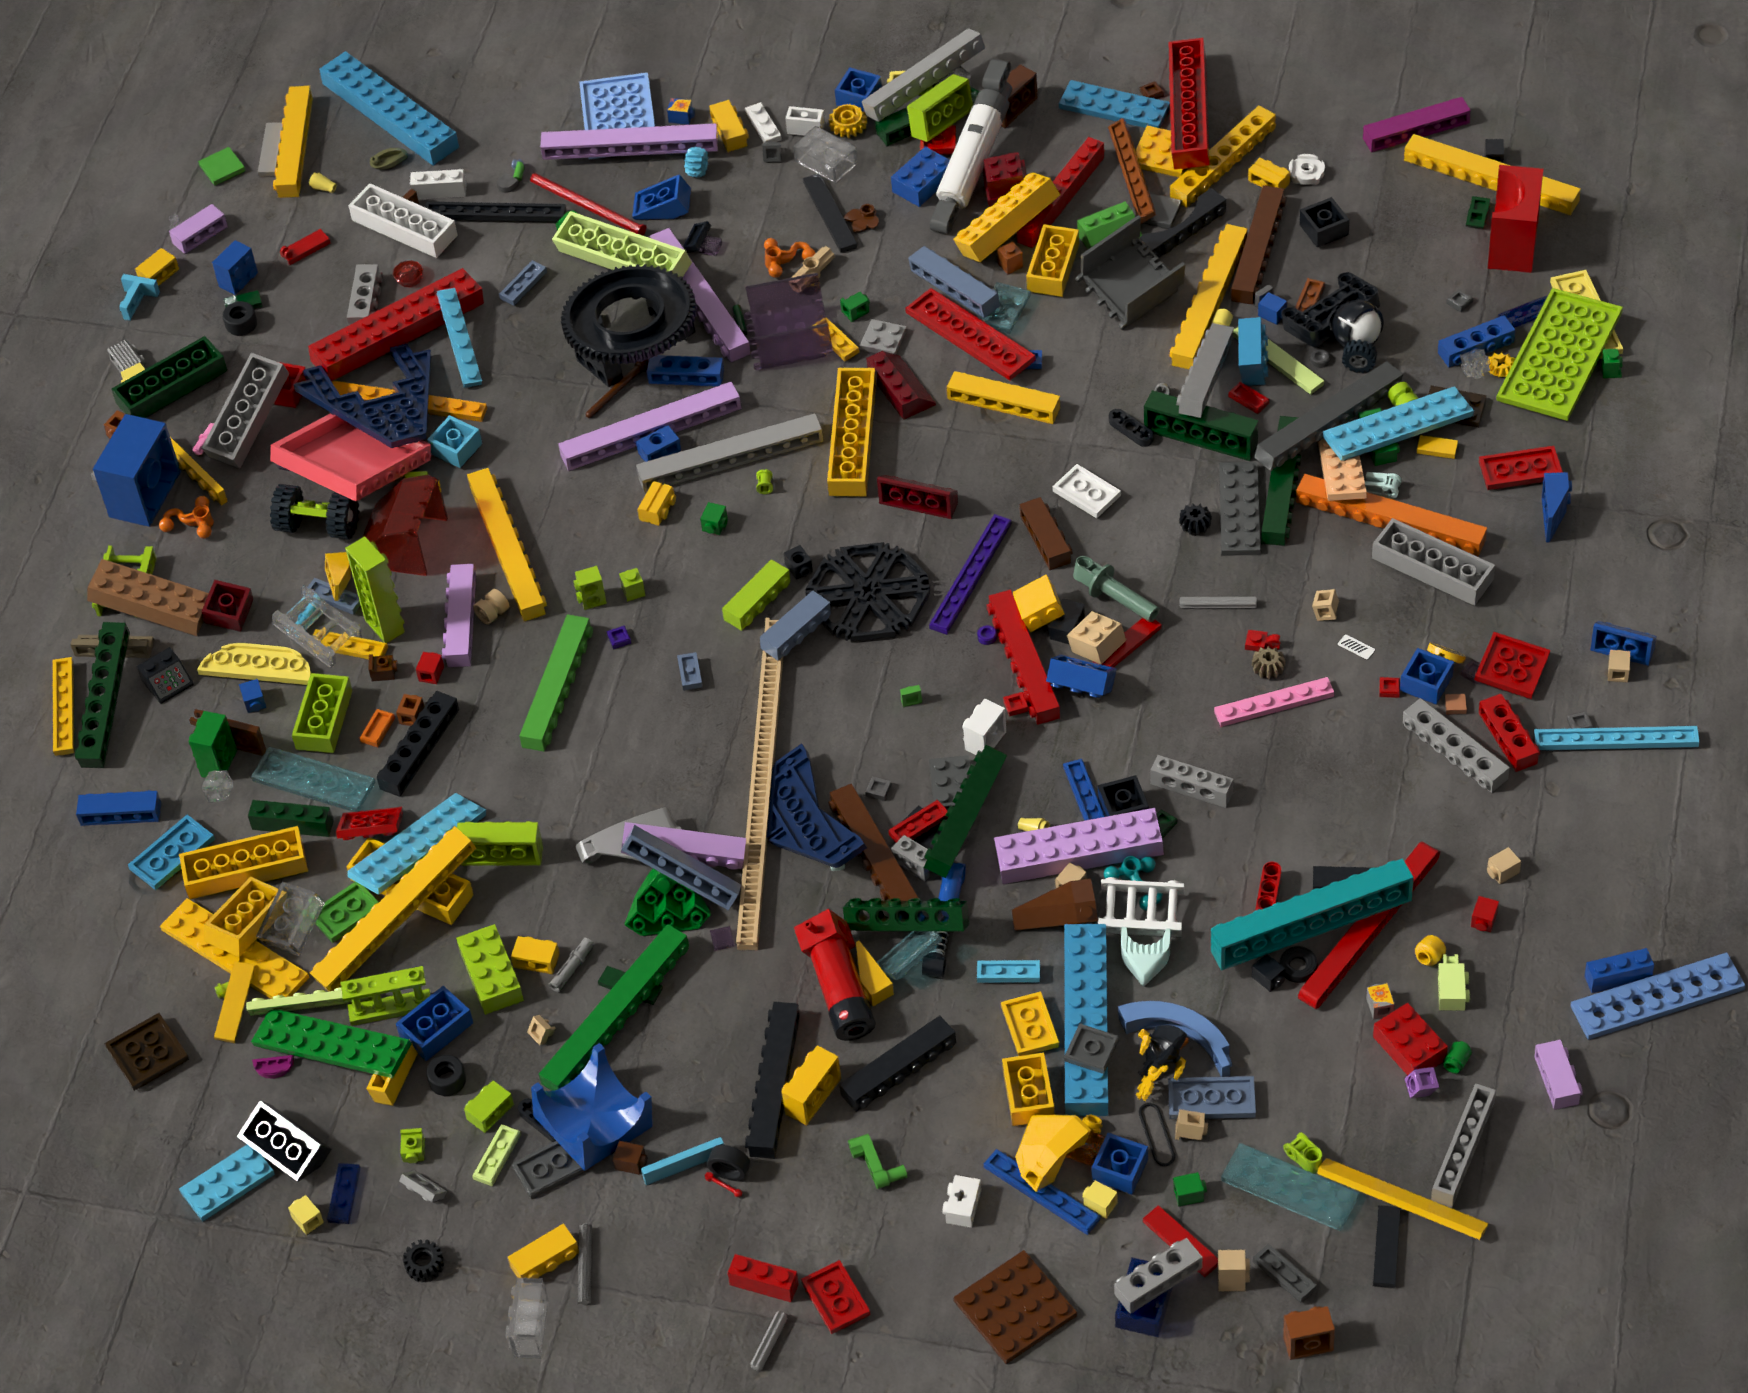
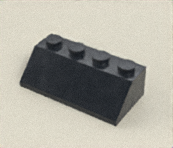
[237,1101,332,1181]

